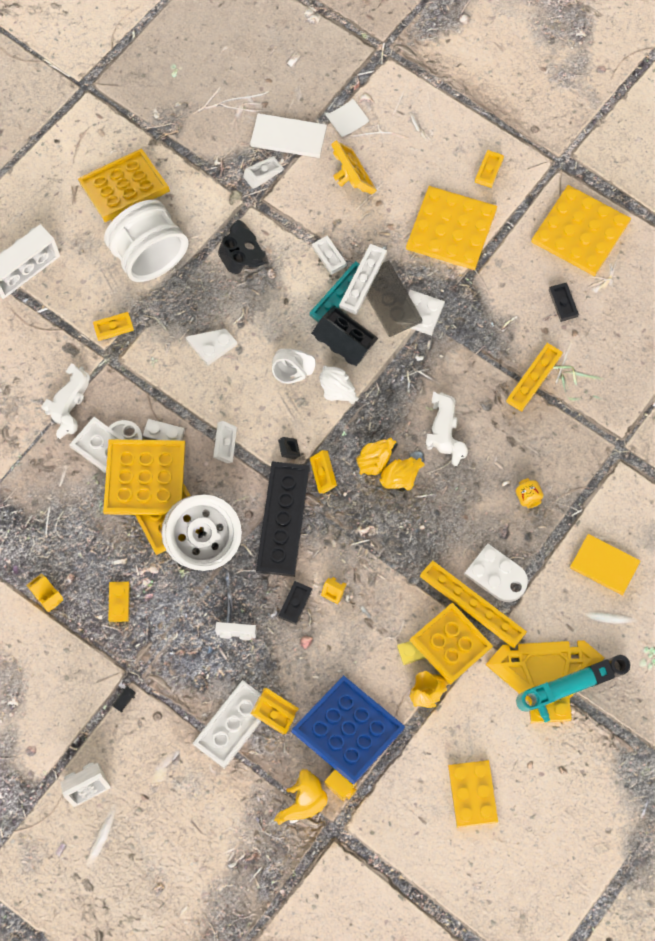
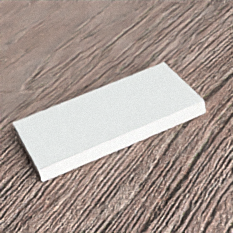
[250,113,327,158]
[192,680,262,769]

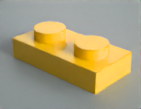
[475,150,504,188]
[93,312,134,341]
[310,450,337,493]
[108,582,130,622]

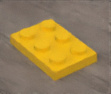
[448,760,498,828]

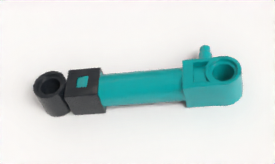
[516,655,631,723]

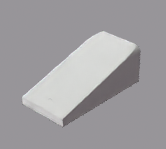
[243,156,284,189]

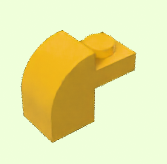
[26,573,63,612]

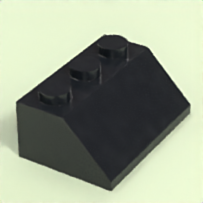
[311,305,378,367]

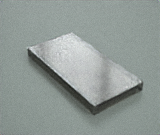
[366,260,422,337]

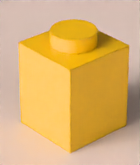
[324,770,357,801]

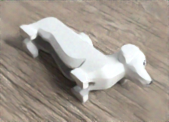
[41,363,90,439]
[426,392,468,467]

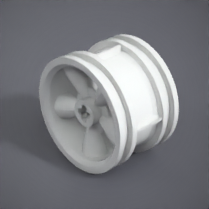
[104,200,188,282]

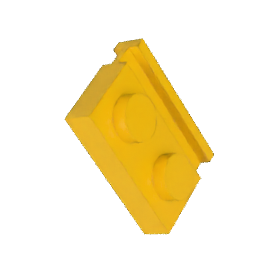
[250,688,299,735]

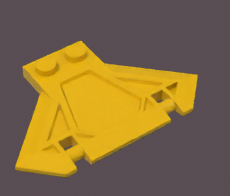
[485,640,605,723]

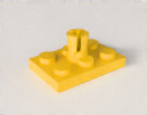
[331,140,377,195]

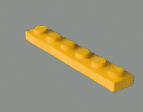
[420,560,527,648]

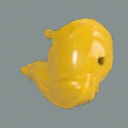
[274,769,328,825]

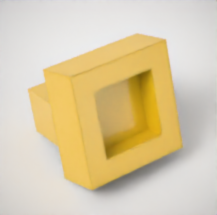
[321,577,347,604]

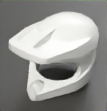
[272,349,316,384]

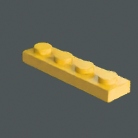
[506,343,563,412]

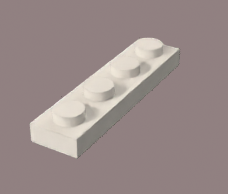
[339,244,387,315]

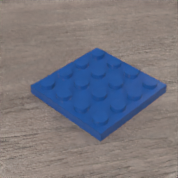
[291,675,405,785]

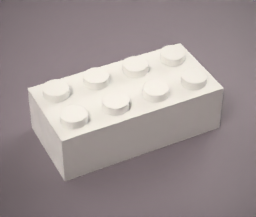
[0,224,60,299]

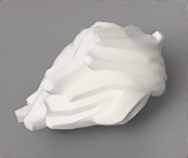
[319,366,359,404]

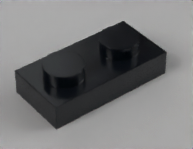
[549,282,579,322]
[278,581,313,625]

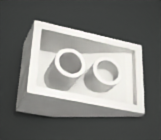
[61,763,111,807]

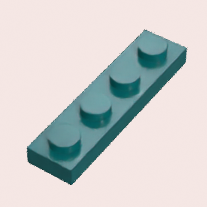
[309,261,360,322]

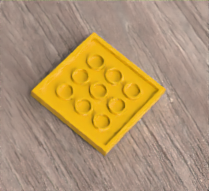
[78,148,170,222]
[531,185,631,276]
[406,186,497,270]
[103,439,186,515]

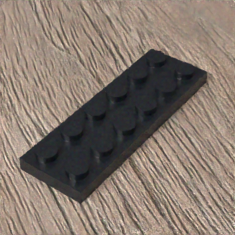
[256,461,310,577]

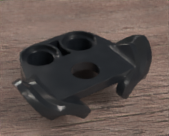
[218,220,269,274]

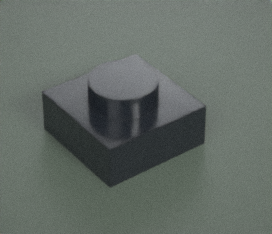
[278,437,300,459]

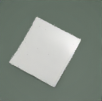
[326,99,369,137]

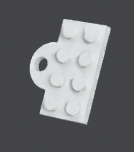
[70,417,143,473]

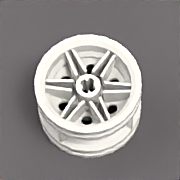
[161,495,242,571]

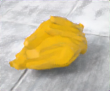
[356,438,397,475]
[379,457,425,491]
[409,671,449,708]

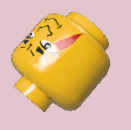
[515,478,544,508]

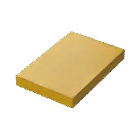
[570,534,641,596]

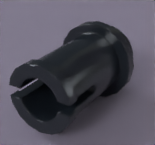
[112,686,136,713]

